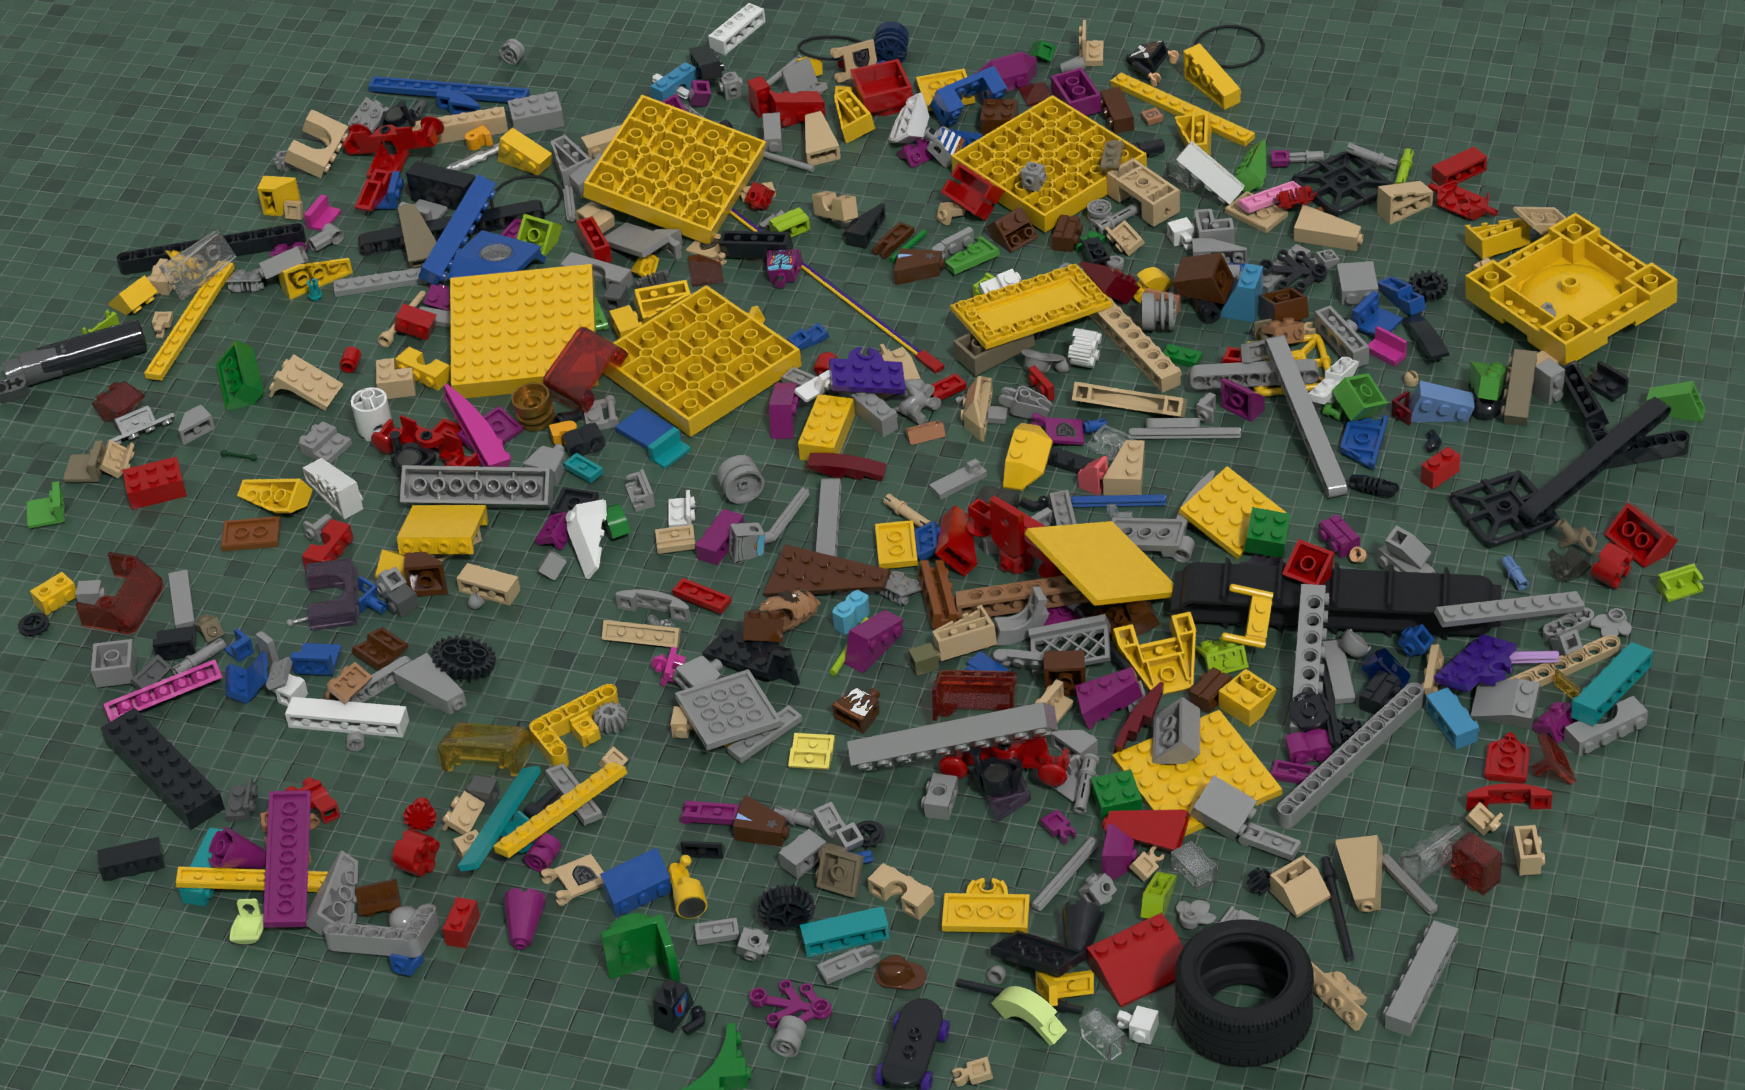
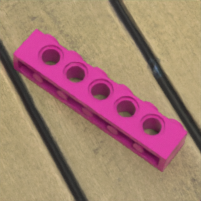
[102,659,222,722]

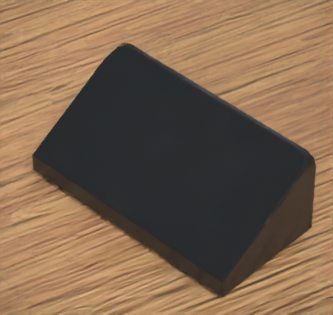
[680,841,725,859]

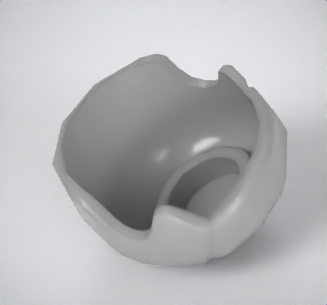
[1341,629,1371,657]
[388,906,417,928]

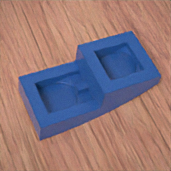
[787,323,829,349]

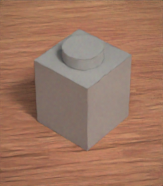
[75,580,107,608]

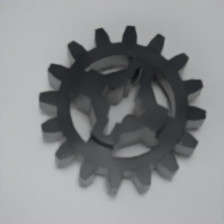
[1408,270,1448,302]

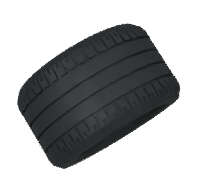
[1175,919,1314,1067]

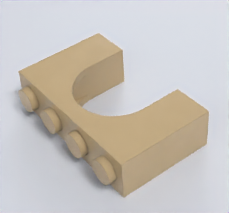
[284,109,349,178]

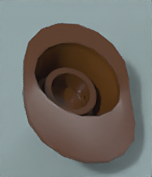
[875,955,926,990]

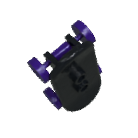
[876,998,950,1090]

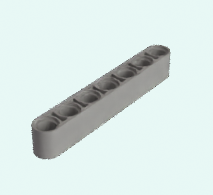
[1189,359,1319,389]
[816,478,841,557]

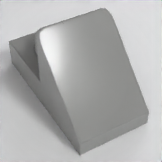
[654,229,682,260]

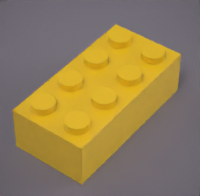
[798,394,855,461]

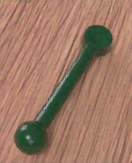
[220,449,257,461]

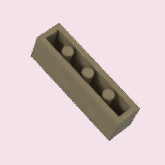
[1501,349,1537,426]

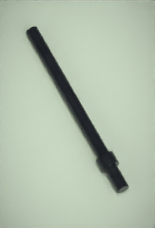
[1322,856,1354,962]
[957,979,1084,1015]

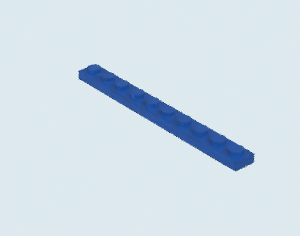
[368,76,530,103]

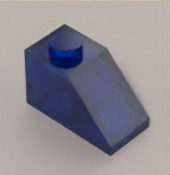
[1361,648,1411,689]

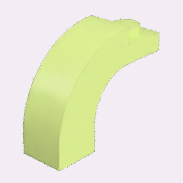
[991,986,1067,1046]

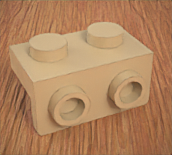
[1105,220,1145,256]
[99,440,134,479]
[1035,679,1074,724]
[441,791,485,835]

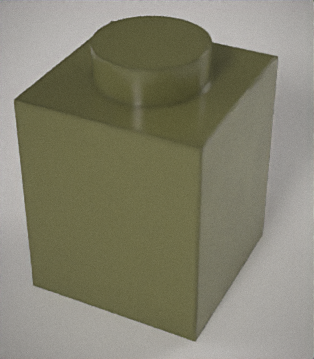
[908,642,941,676]

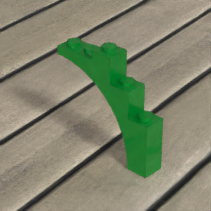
[681,1023,752,1090]

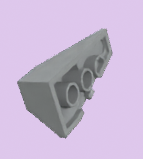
[306,850,358,935]

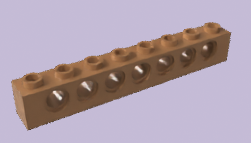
[956,575,1090,620]

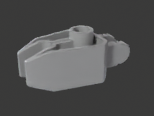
[998,386,1052,420]

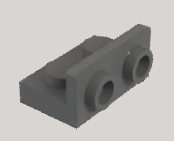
[225,777,258,822]

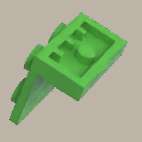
[27,481,65,528]

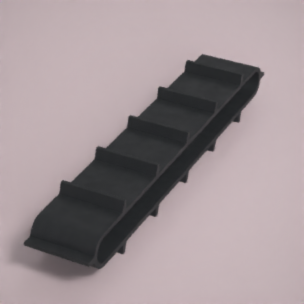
[1171,557,1501,640]

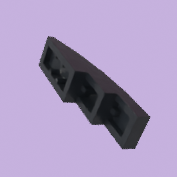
[1403,314,1449,360]

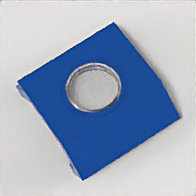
[447,230,547,281]

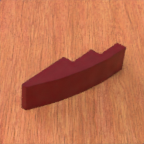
[806,453,886,482]
[1114,682,1164,754]

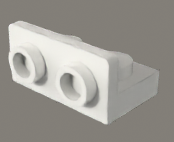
[668,490,695,528]

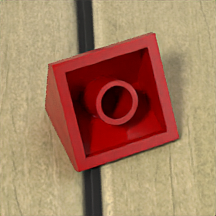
[1282,539,1335,585]

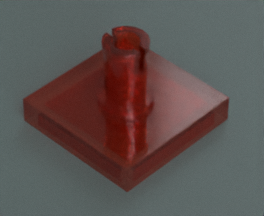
[1532,731,1576,785]

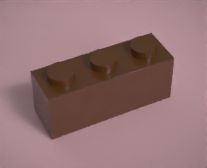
[1100,87,1134,134]

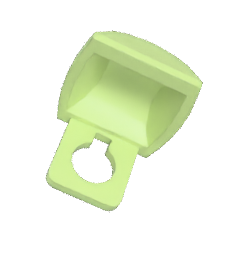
[230,899,264,944]

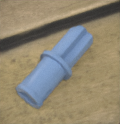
[1502,555,1529,590]

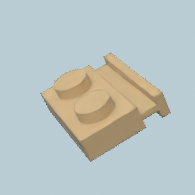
[655,525,696,554]

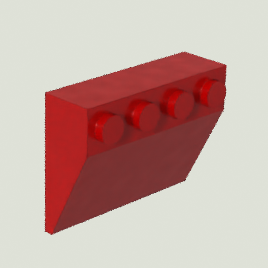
[1087,913,1183,1008]

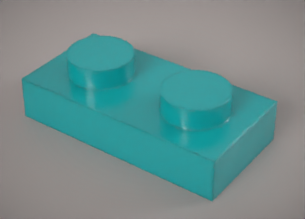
[563,453,604,483]

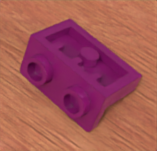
[535,511,570,550]

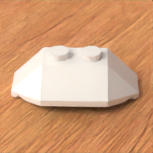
[889,92,930,144]

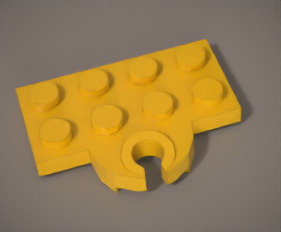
[942,878,1030,933]

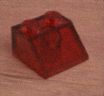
[91,381,146,421]

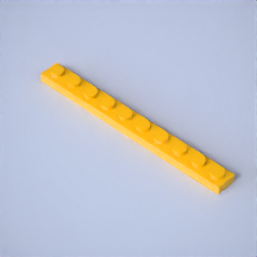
[1110,73,1255,147]
[144,261,235,381]

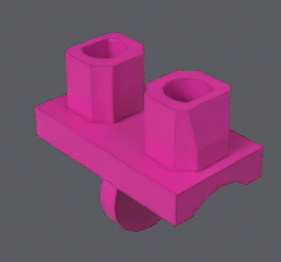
[651,647,686,686]

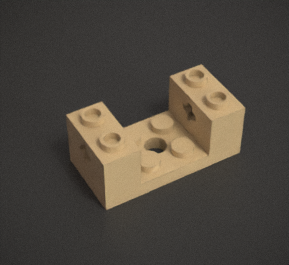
[1107,158,1180,227]

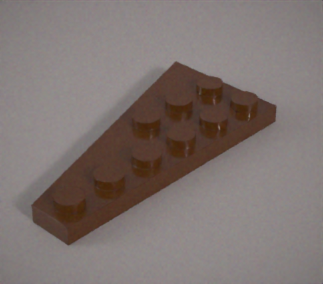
[763,544,891,597]

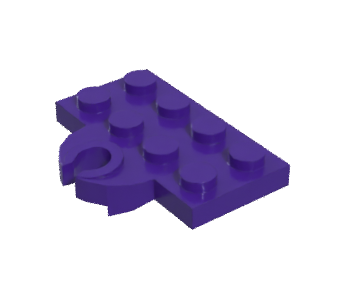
[829,347,906,394]
[1434,634,1516,693]

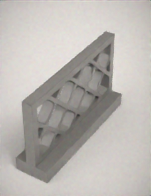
[1028,614,1111,675]

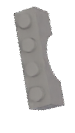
[560,252,633,289]
[1564,696,1648,757]

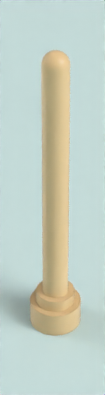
[378,290,426,347]

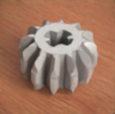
[593,701,627,734]

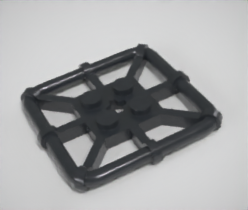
[1292,151,1393,216]
[1449,470,1560,548]

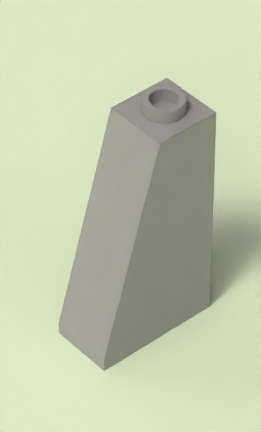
[393,653,467,715]

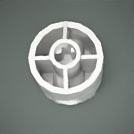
[351,387,392,441]

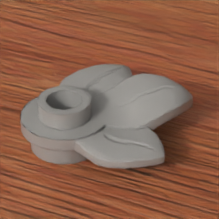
[1591,608,1632,637]
[1176,900,1217,929]

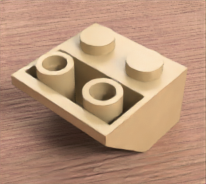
[1270,855,1331,918]

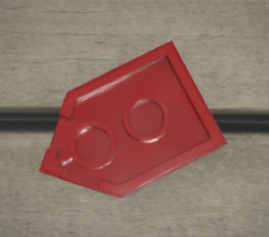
[1484,732,1530,784]

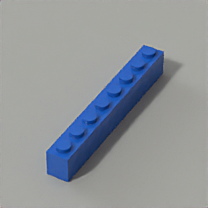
[418,174,496,286]

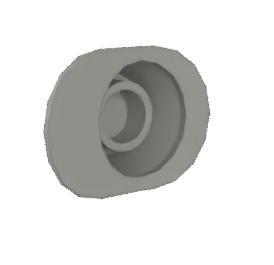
[1021,349,1065,374]

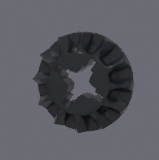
[18,612,50,637]
[1337,716,1362,743]
[856,820,885,849]

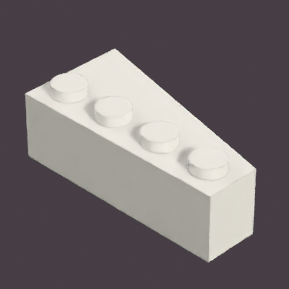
[303,458,363,519]

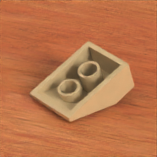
[1513,207,1566,236]

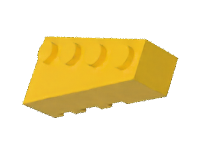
[1183,43,1241,110]

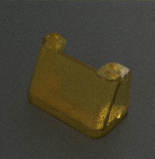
[438,722,532,776]

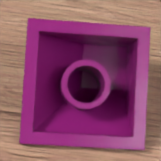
[1221,378,1265,422]
[1102,823,1138,880]

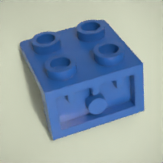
[1352,291,1402,337]
[290,643,341,675]
[226,651,269,704]

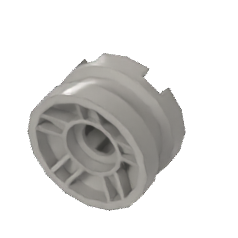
[499,38,525,65]
[1087,199,1112,224]

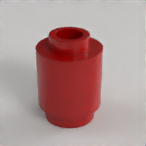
[340,346,362,373]

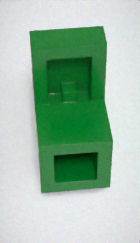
[602,503,631,539]

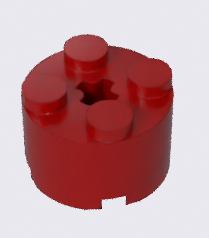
[1591,542,1635,590]
[392,829,440,876]

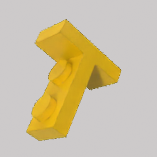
[1036,970,1094,1006]

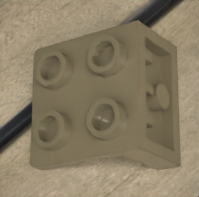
[63,441,105,482]

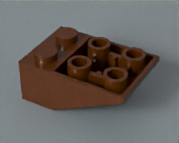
[1089,600,1160,641]

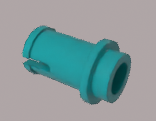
[307,278,322,302]

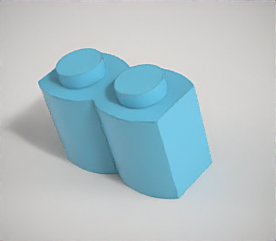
[832,590,870,635]

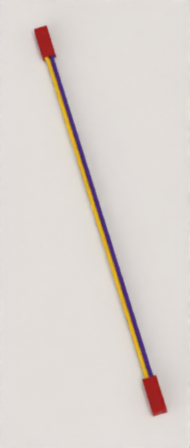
[729,208,945,374]

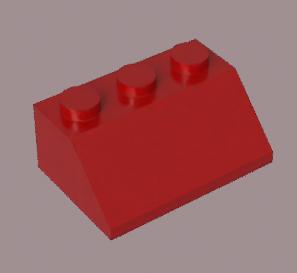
[1604,502,1678,568]

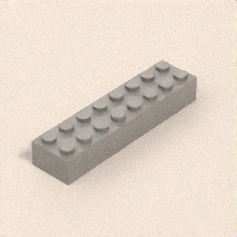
[400,465,554,509]

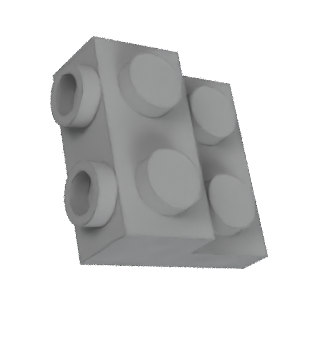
[298,421,352,464]

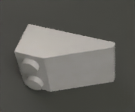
[1470,679,1540,730]

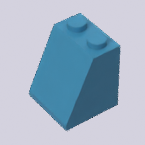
[1220,264,1263,322]

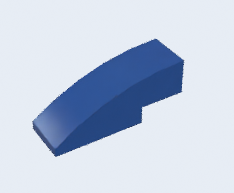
[436,88,480,115]
[1377,276,1426,316]

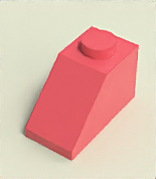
[1077,456,1108,496]

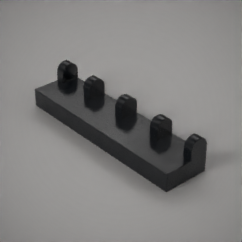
[1047,446,1095,474]

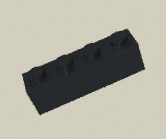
[689,44,724,81]
[719,231,794,259]
[1562,360,1609,426]

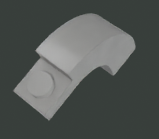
[993,586,1049,646]
[813,802,864,852]

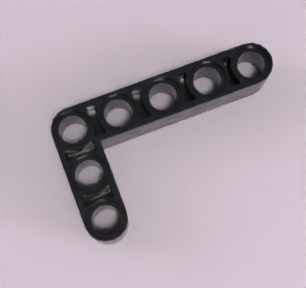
[1585,418,1690,469]

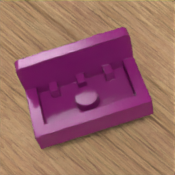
[897,137,934,168]
[424,284,451,311]
[1532,702,1579,743]

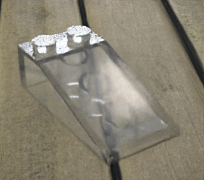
[159,229,237,301]

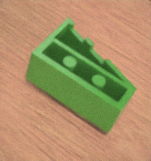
[1468,361,1508,401]

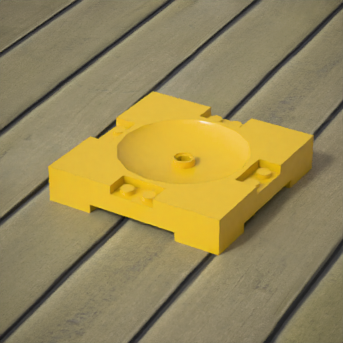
[1465,213,1678,366]

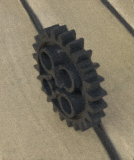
[431,635,496,680]

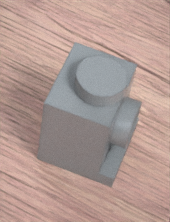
[1549,629,1583,655]

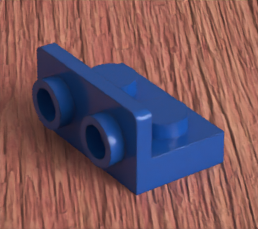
[914,521,941,561]

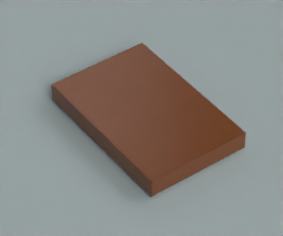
[221,516,281,552]

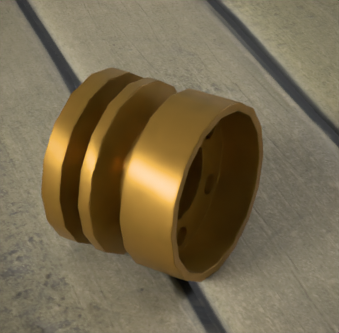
[511,382,556,431]

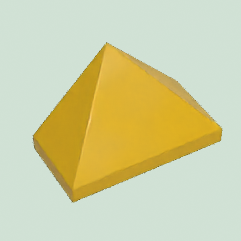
[631,253,659,278]

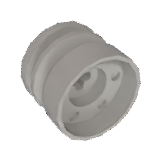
[1142,292,1176,331]

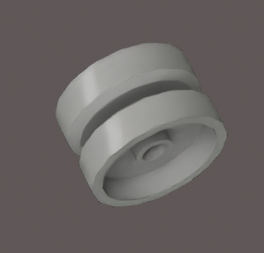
[717,455,765,504]

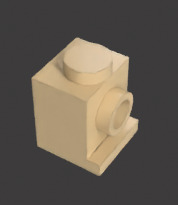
[670,706,693,738]

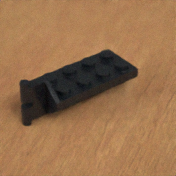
[702,628,800,685]

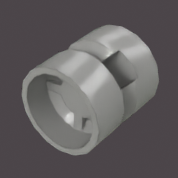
[771,1015,807,1058]

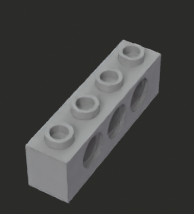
[1314,305,1369,368]

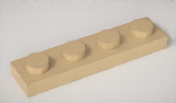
[602,620,681,648]

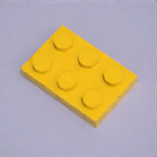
[875,520,918,569]

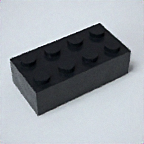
[406,161,475,211]

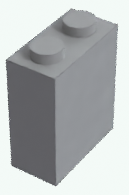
[259,246,310,279]
[1337,261,1378,305]
[1190,775,1257,841]

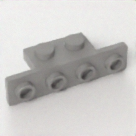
[105,405,175,445]

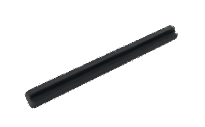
[1319,663,1342,748]

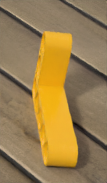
[529,684,619,767]

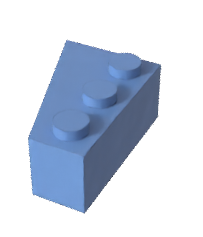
[1407,381,1474,422]

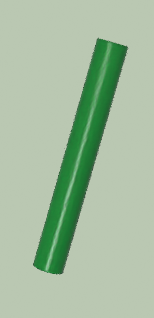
[889,229,927,263]

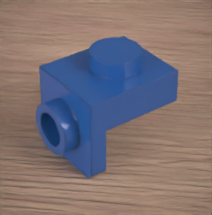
[389,953,424,976]

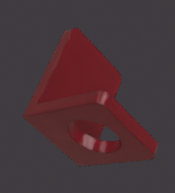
[1391,391,1412,426]

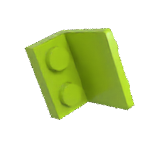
[1195,637,1249,673]

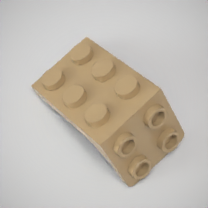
[268,354,343,411]

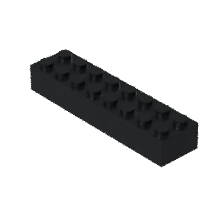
[101,707,225,830]

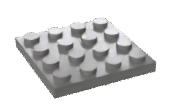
[675,669,782,750]

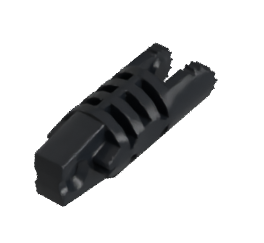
[1349,474,1400,497]

